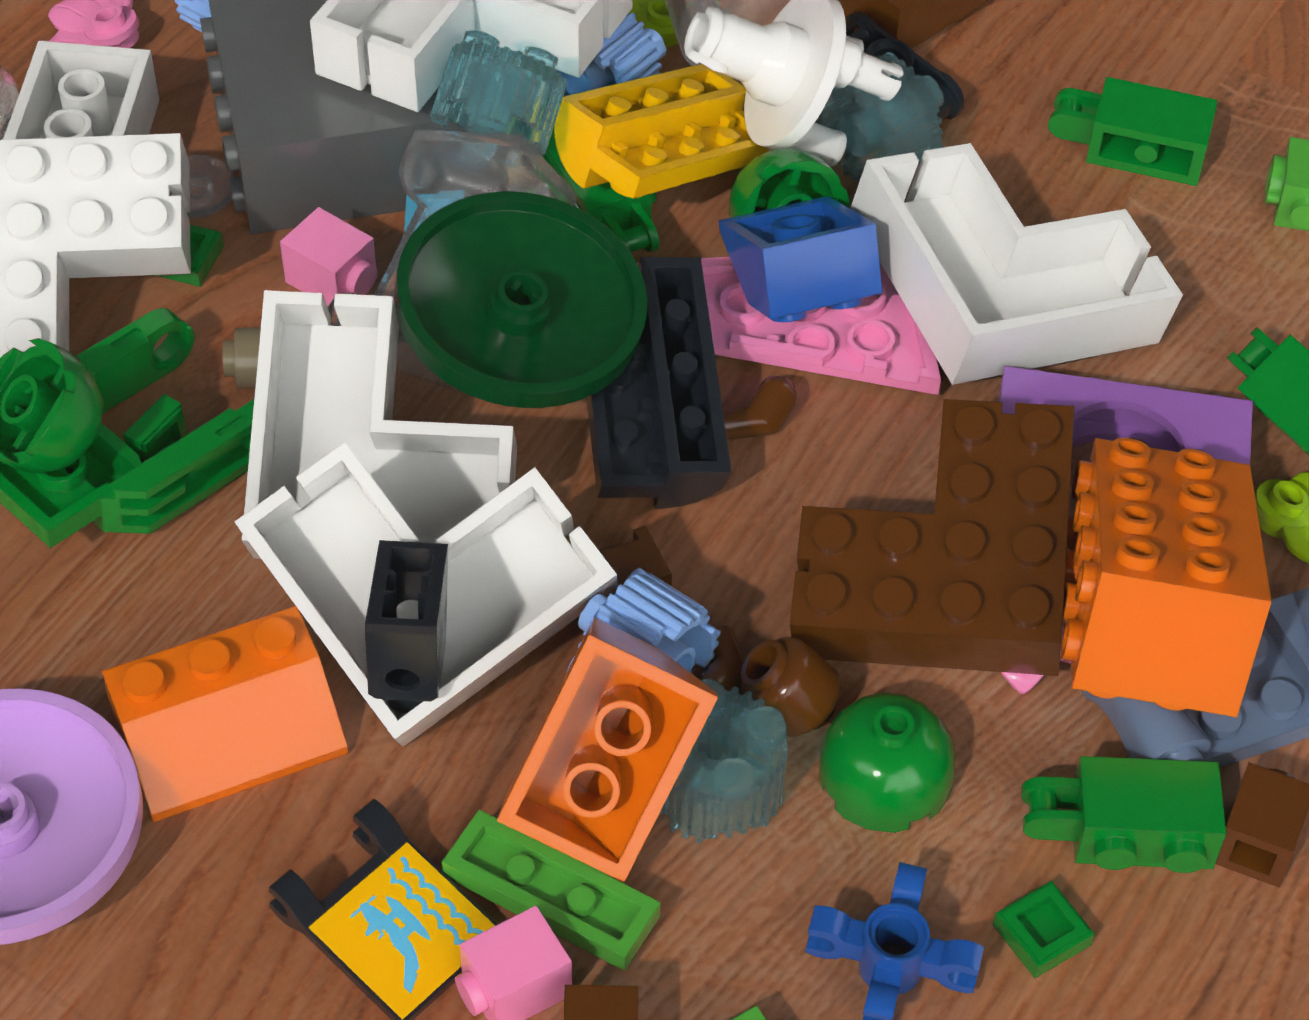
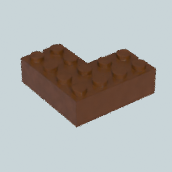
[790,399,1074,676]

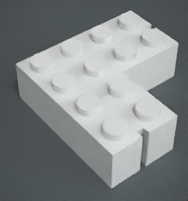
[310,0,633,112]
[0,133,191,358]
[850,143,1183,385]
[242,290,517,559]
[235,441,618,747]

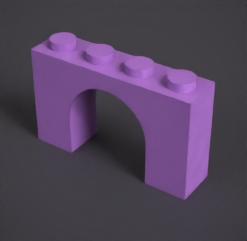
[997,366,1253,465]

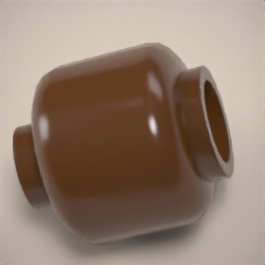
[740,637,840,737]

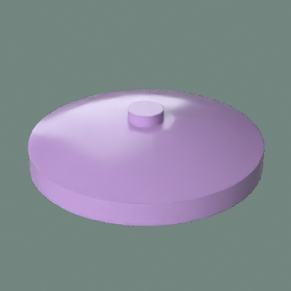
[0,689,143,945]

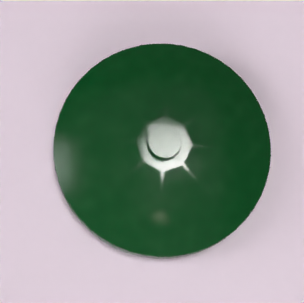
[394,191,647,408]

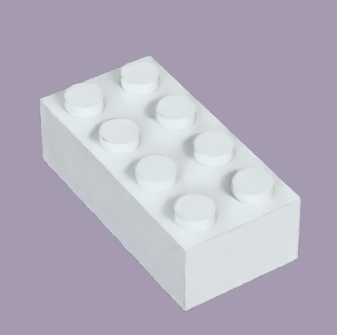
[3,41,159,140]

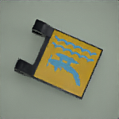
[269,798,498,1020]

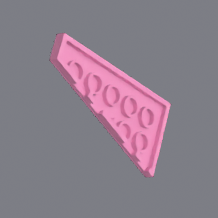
[637,257,941,395]

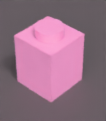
[280,207,377,311]
[455,906,572,1020]

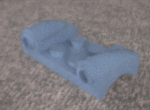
[1081,588,1309,768]

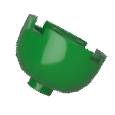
[728,148,850,218]
[0,338,104,474]
[818,692,955,833]

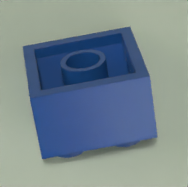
[718,196,882,322]

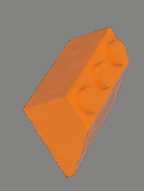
[101,606,348,823]
[497,617,718,882]

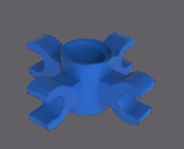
[805,862,984,1020]

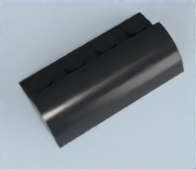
[586,257,732,509]

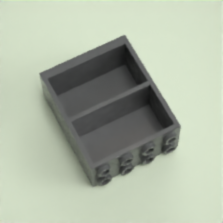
[200,0,523,234]

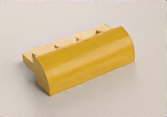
[554,64,770,199]

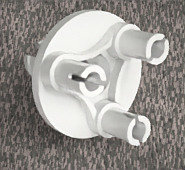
[684,0,903,167]

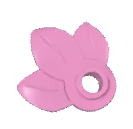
[48,0,140,48]

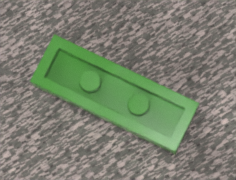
[442,809,661,971]

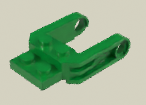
[0,308,254,548]

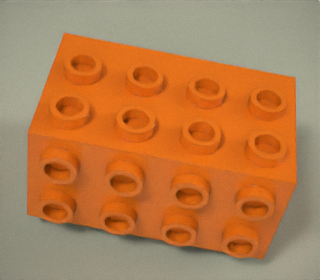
[1061,438,1272,717]

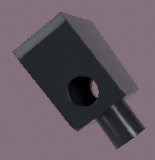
[365,540,448,713]

